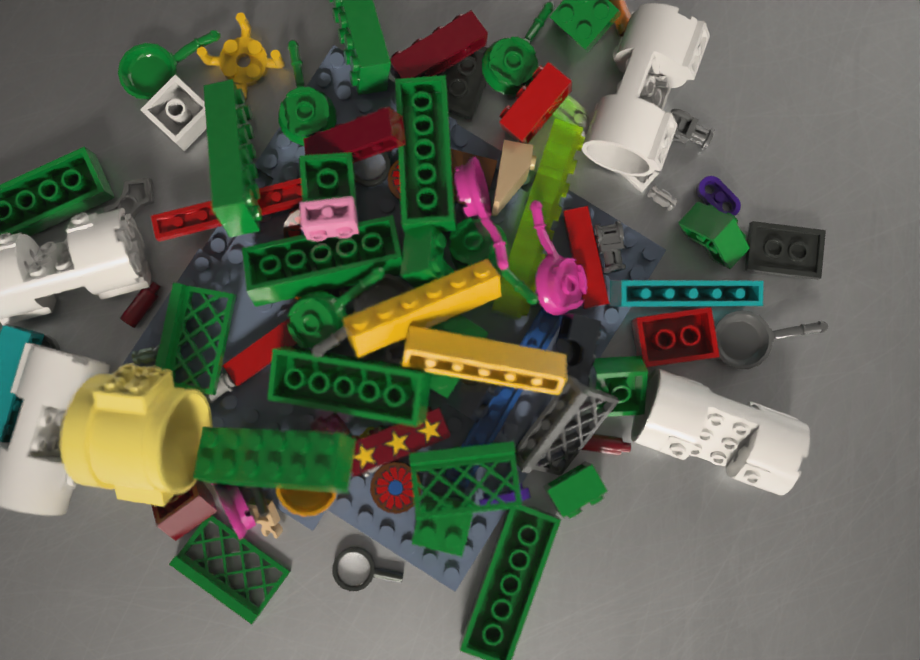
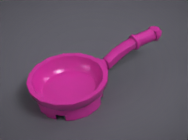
[455,157,509,270]
[530,200,587,315]
[210,483,257,540]

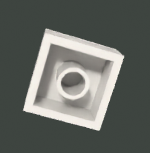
[140,75,206,151]

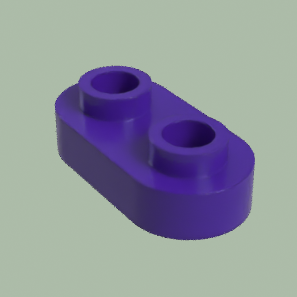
[697,176,741,216]
[479,483,531,505]

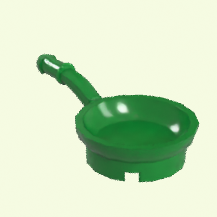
[482,2,554,95]
[118,30,221,101]
[278,40,337,146]
[449,217,539,304]
[288,267,385,350]

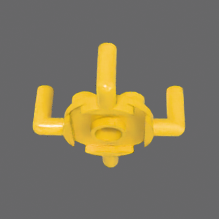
[197,12,285,101]

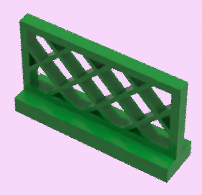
[155,282,237,395]
[409,441,522,520]
[169,515,291,625]

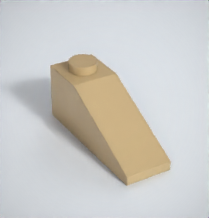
[491,140,536,216]

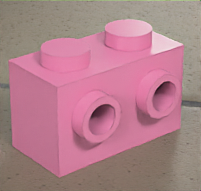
[300,197,359,241]

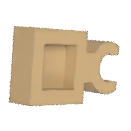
[247,497,283,539]

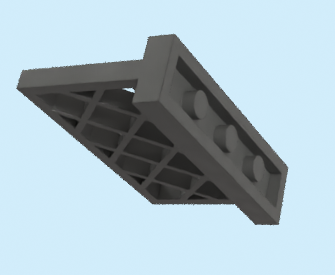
[515,376,619,476]

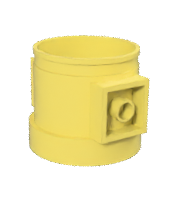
[61,364,213,506]

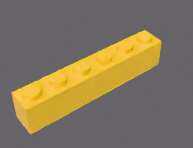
[343,259,501,357]
[402,326,566,395]

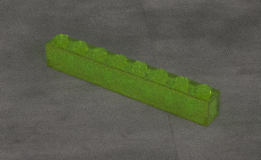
[491,118,585,321]

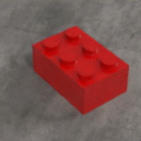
[499,62,572,144]
[631,307,720,368]

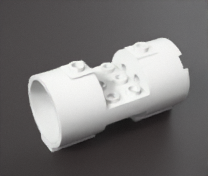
[582,3,710,176]
[0,208,152,325]
[0,343,111,515]
[631,367,810,495]

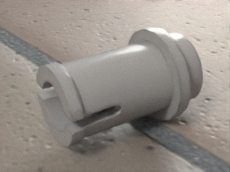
[202,373,236,403]

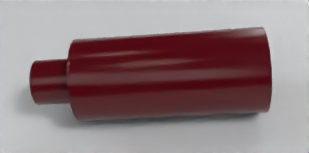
[120,281,161,328]
[581,434,631,456]

